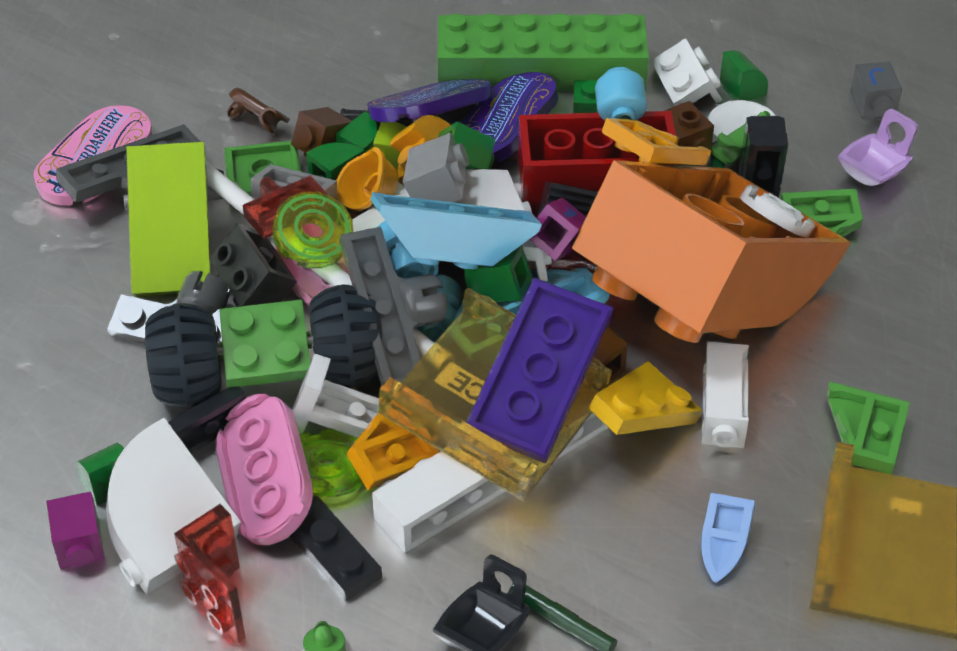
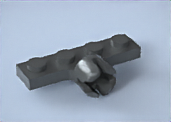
[56,124,201,203]
[339,227,447,394]
[107,271,231,362]

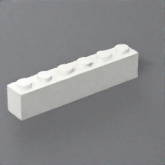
[372,377,609,553]

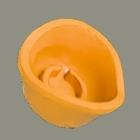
[336,147,399,211]

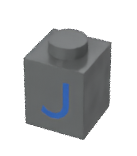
[850,61,902,119]

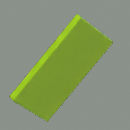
[126,142,211,298]

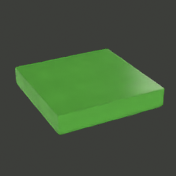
[224,141,301,206]

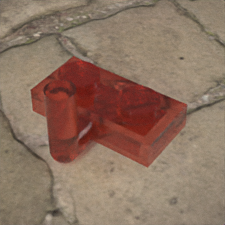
[242,175,332,239]

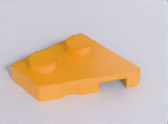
[602,118,711,165]
[346,389,439,490]

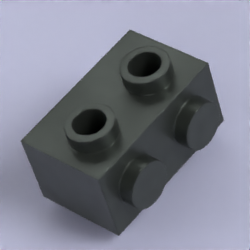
[210,223,297,307]

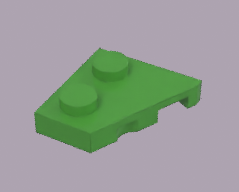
[780,189,863,237]
[826,382,910,475]

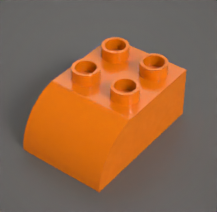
[572,160,851,343]

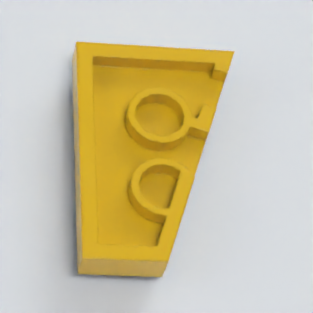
[589,361,703,435]

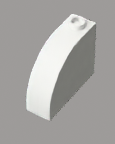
[106,418,241,595]

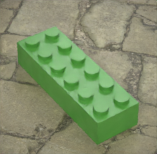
[437,13,649,91]

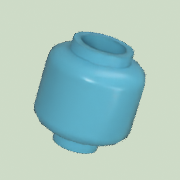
[595,67,647,121]

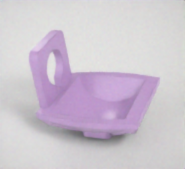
[837,109,918,186]

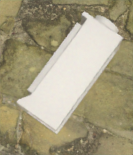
[701,341,749,448]

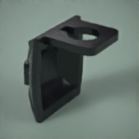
[433,554,531,651]

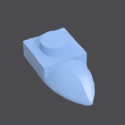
[701,493,756,583]

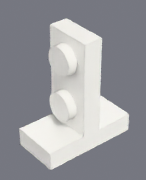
[292,353,387,439]

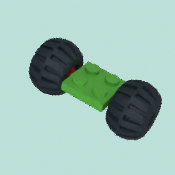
[145,284,382,408]

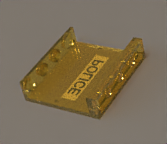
[378,288,612,502]
[809,442,957,640]

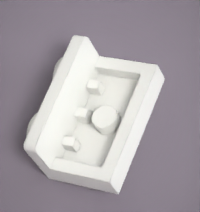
[651,38,723,106]

